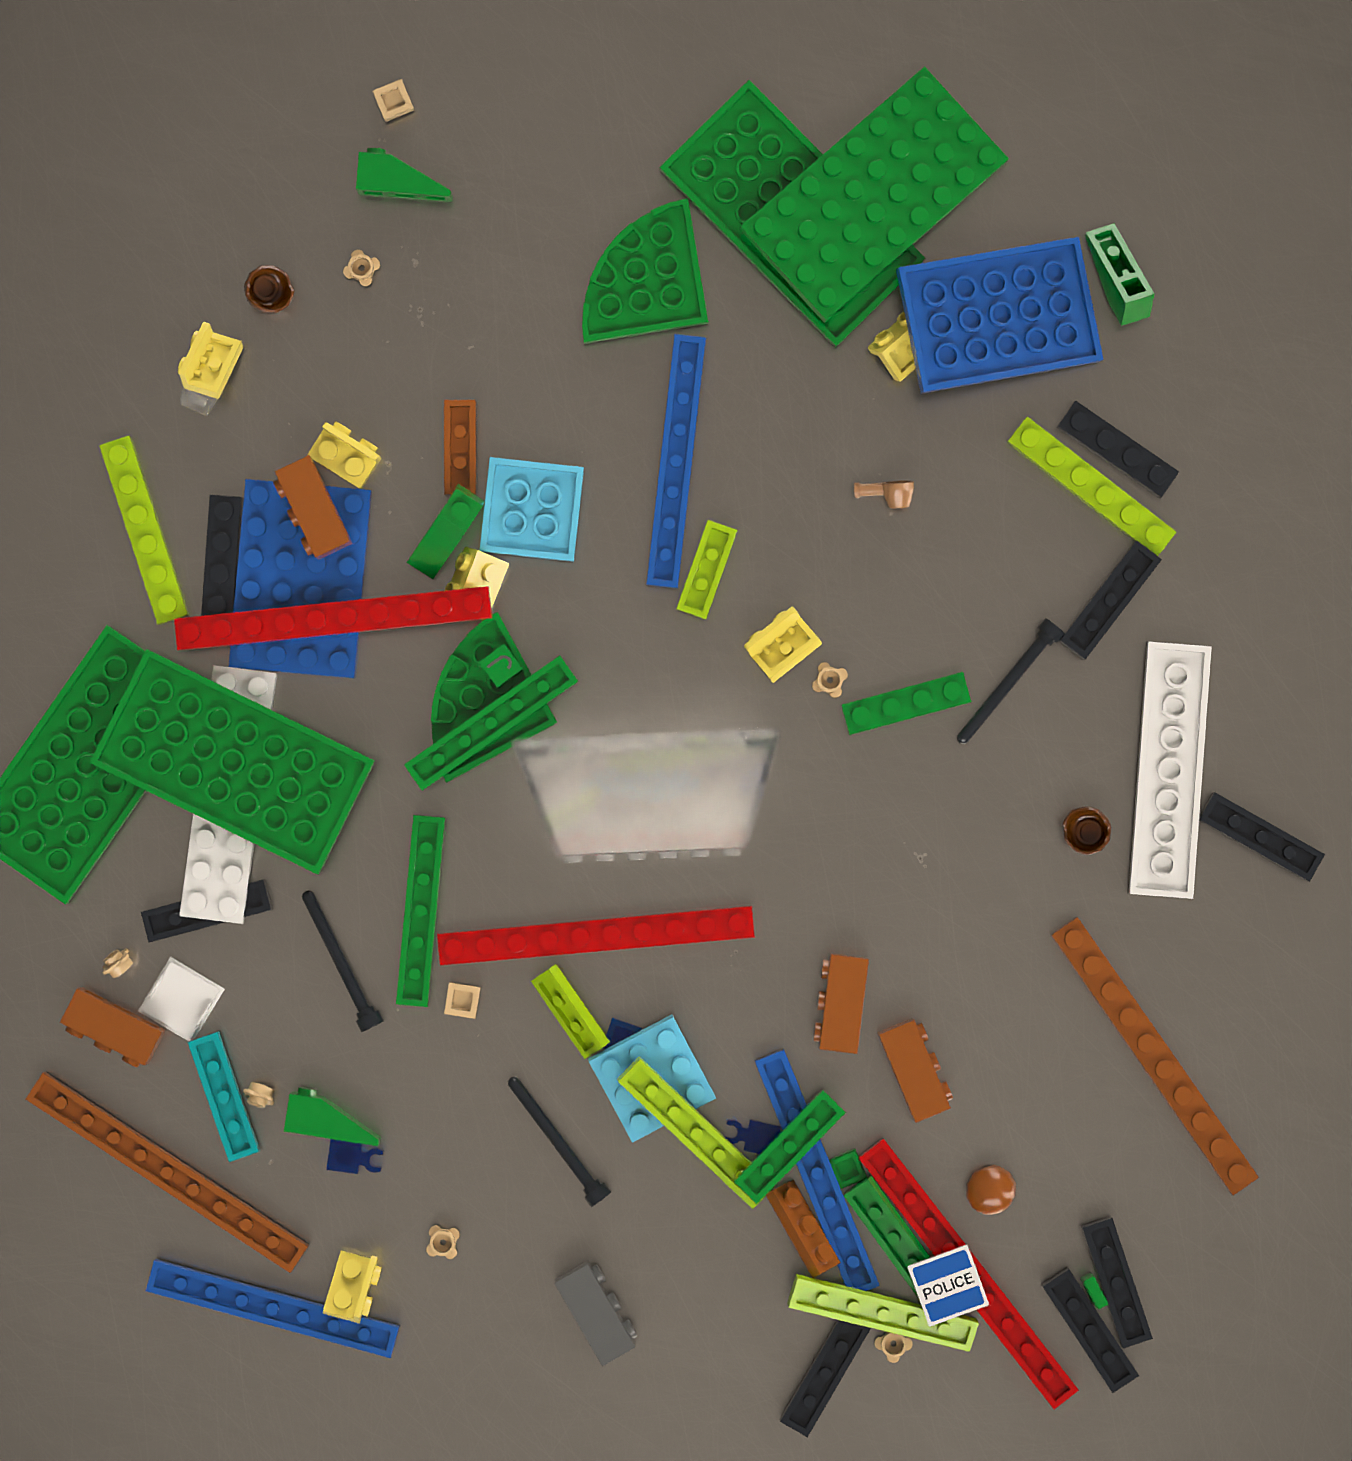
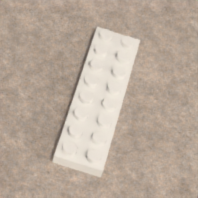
[1128,642,1212,899]
[180,665,277,924]

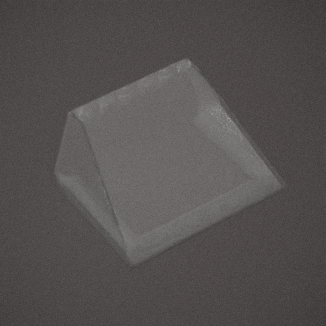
[513,729,779,863]

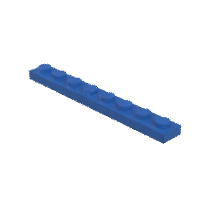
[646,334,706,589]
[755,1049,880,1291]
[146,1259,400,1358]

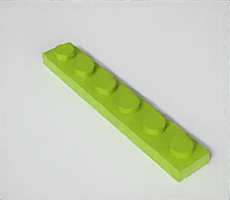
[1007,416,1176,556]
[99,436,189,625]
[617,1056,775,1209]
[787,1274,979,1352]

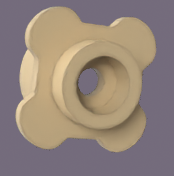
[343,250,380,287]
[812,662,848,698]
[102,948,133,978]
[243,1082,274,1108]
[426,1225,460,1259]
[874,1332,913,1363]

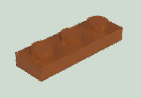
[444,400,477,495]
[766,1179,841,1278]

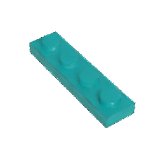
[188,1031,260,1162]

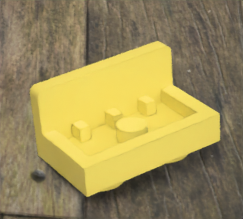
[178,322,243,399]
[444,547,509,621]
[744,607,822,683]

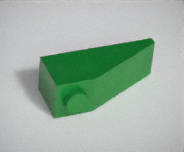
[356,148,453,202]
[1085,223,1155,326]
[406,484,485,579]
[283,1087,381,1146]

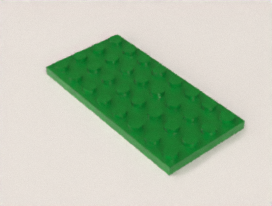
[739,66,1009,323]
[659,80,926,348]
[0,625,146,905]
[89,649,375,875]

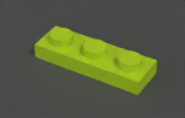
[676,520,737,620]
[531,964,610,1059]

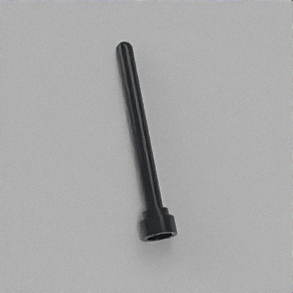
[957,618,1065,744]
[302,890,384,1033]
[508,1077,611,1208]

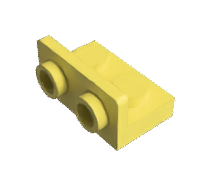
[867,312,915,382]
[307,421,381,489]
[323,1251,382,1324]

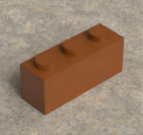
[273,455,353,560]
[813,953,869,1054]
[60,987,166,1067]
[878,1018,953,1123]

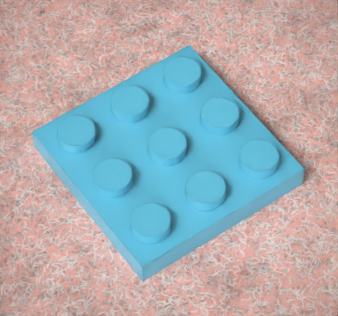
[480,457,584,562]
[588,1014,716,1143]

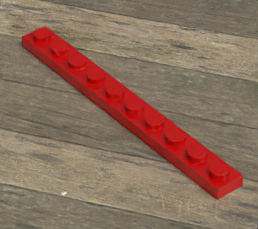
[174,586,493,651]
[437,906,755,966]
[858,1138,1079,1410]

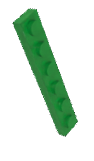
[404,655,578,791]
[396,815,446,1007]

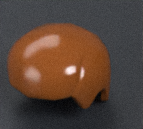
[966,1165,1016,1215]

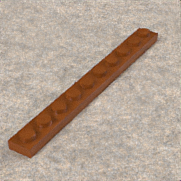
[1051,917,1259,1196]
[26,1072,309,1273]

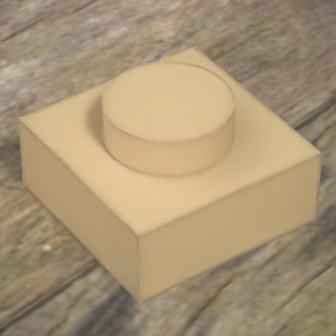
[373,79,414,122]
[444,982,481,1019]

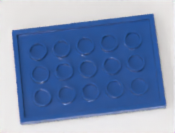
[896,237,1104,394]
[228,479,372,679]

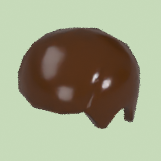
[244,265,294,313]
[1063,806,1111,855]

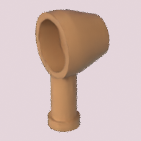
[854,480,914,508]

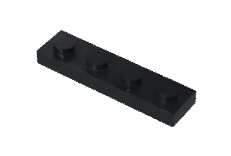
[1057,401,1179,498]
[201,495,243,616]
[1060,541,1162,660]
[1199,792,1325,882]
[141,879,272,943]
[1081,1217,1153,1349]
[1042,1268,1139,1393]
[780,1320,871,1438]

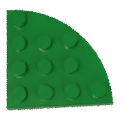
[582,198,708,344]
[431,612,558,783]

